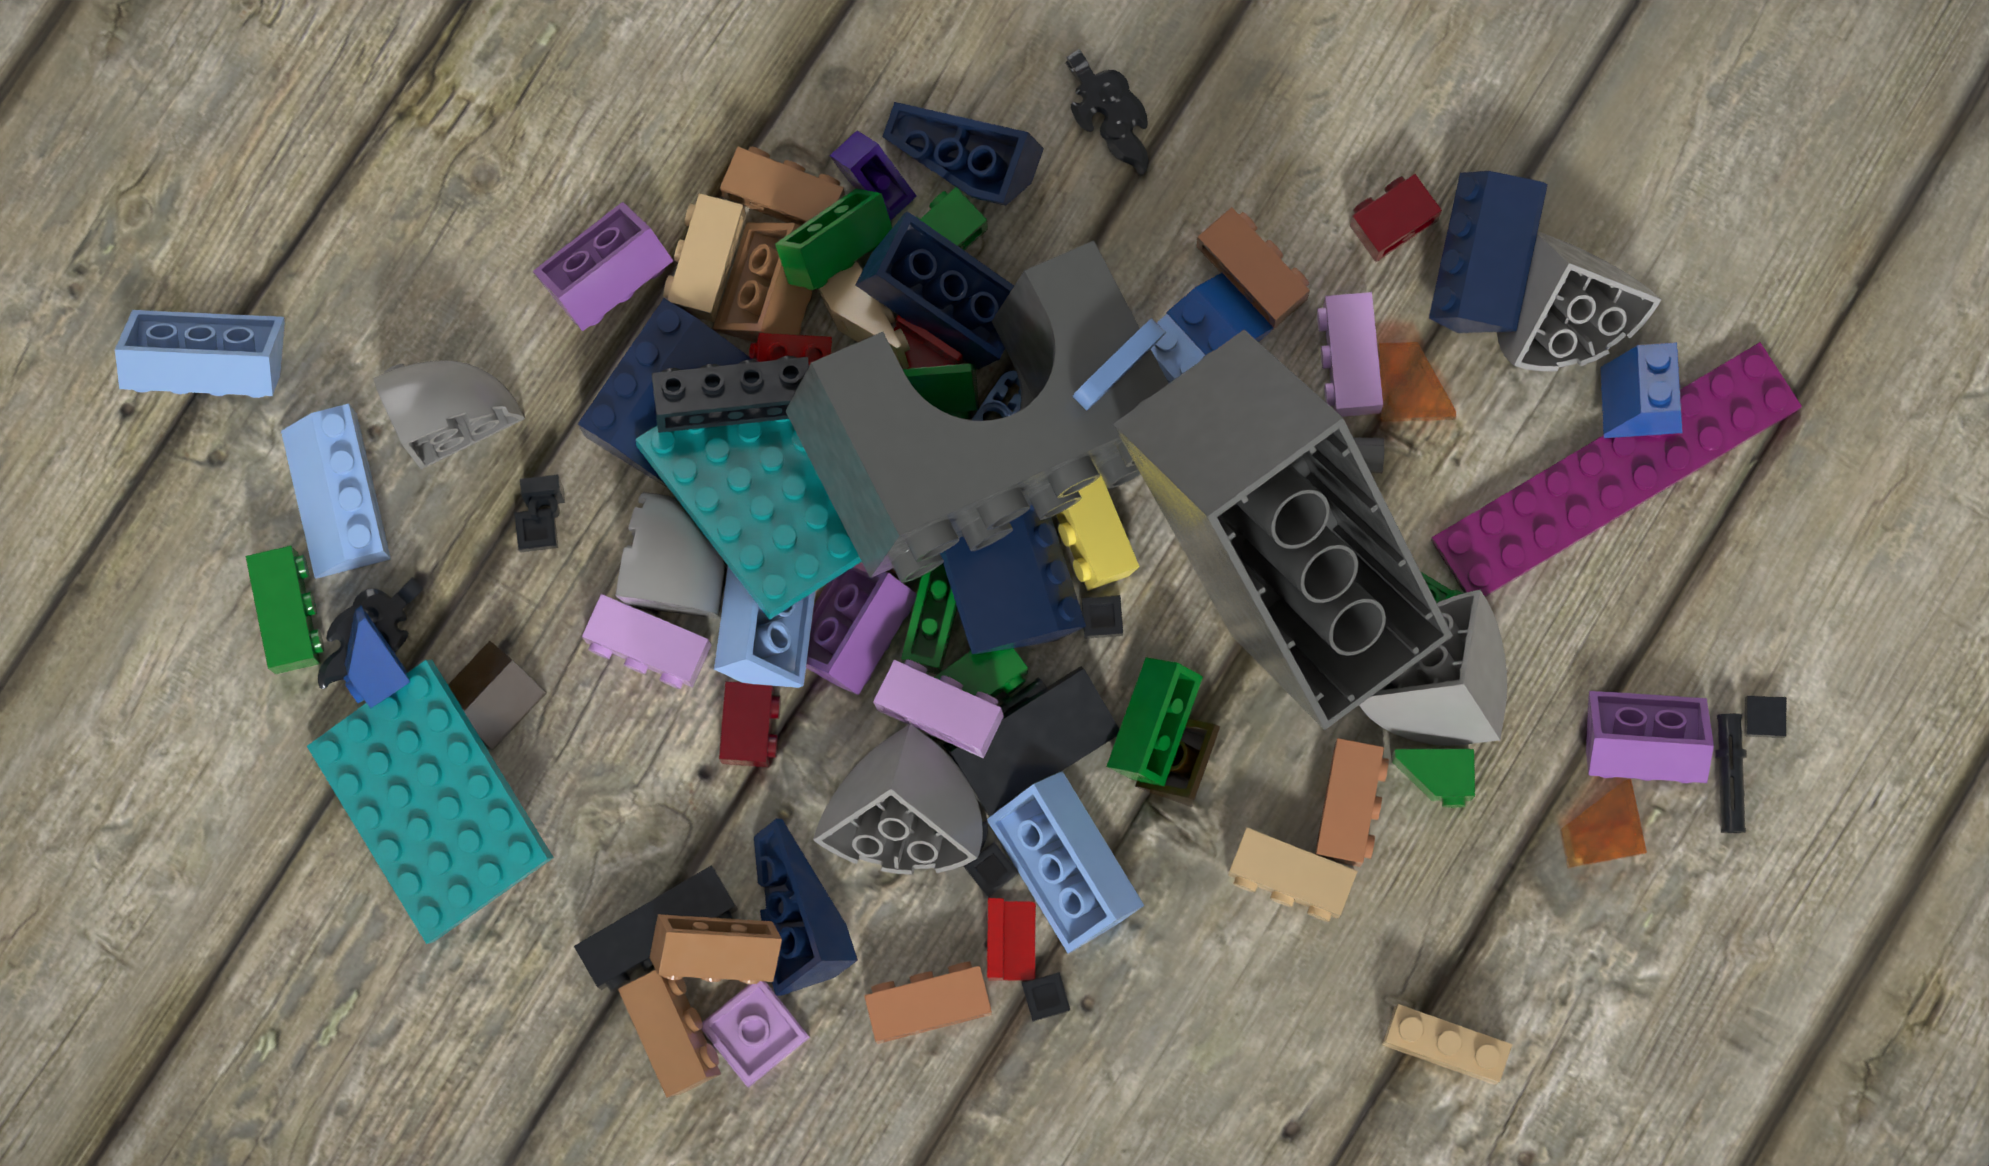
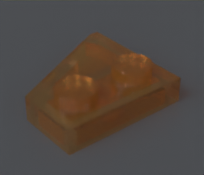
[1378,342,1456,422]
[1559,779,1647,869]

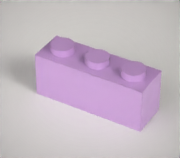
[1317,292,1383,417]
[582,594,712,689]
[873,660,1004,758]

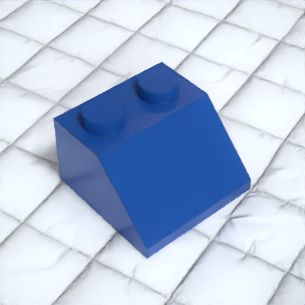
[1166,273,1273,355]
[1600,342,1683,438]
[343,606,410,709]

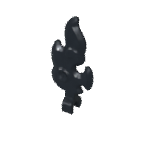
[1065,49,1148,175]
[318,577,423,689]

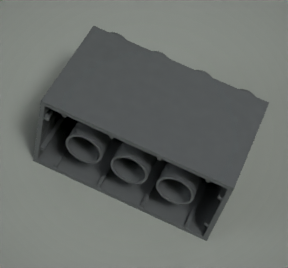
[1113,330,1453,730]

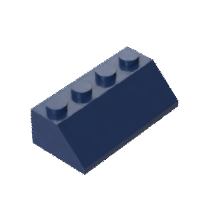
[1429,171,1548,333]
[855,211,1014,369]

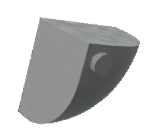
[1497,231,1662,371]
[373,360,525,469]
[615,492,727,619]
[1359,590,1507,746]
[813,723,983,875]

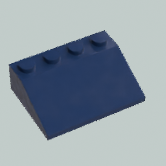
[578,298,753,489]
[940,505,1086,655]

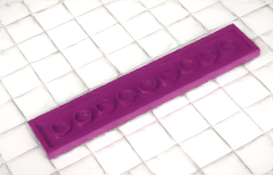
[1431,342,1802,597]

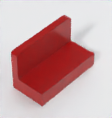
[894,315,964,369]
[987,898,1036,981]

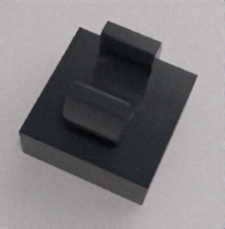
[520,474,565,520]

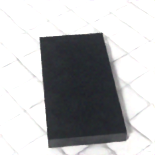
[948,666,1120,816]

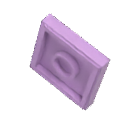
[701,981,810,1088]

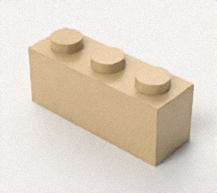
[663,193,746,322]
[1228,827,1358,922]
[1382,1004,1513,1085]

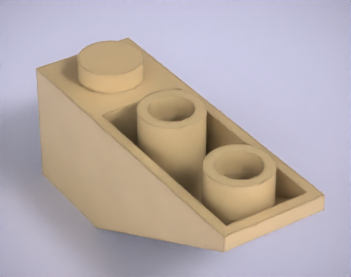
[819,262,910,369]

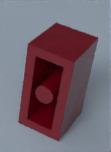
[1350,174,1442,262]
[719,681,781,767]

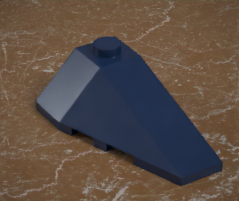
[882,102,1044,206]
[754,818,858,996]

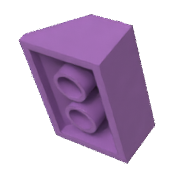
[533,202,673,331]
[806,562,917,695]
[1586,691,1714,783]

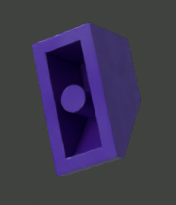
[829,130,917,221]

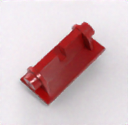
[749,333,832,366]

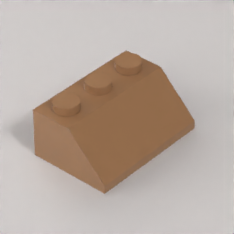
[713,223,812,343]

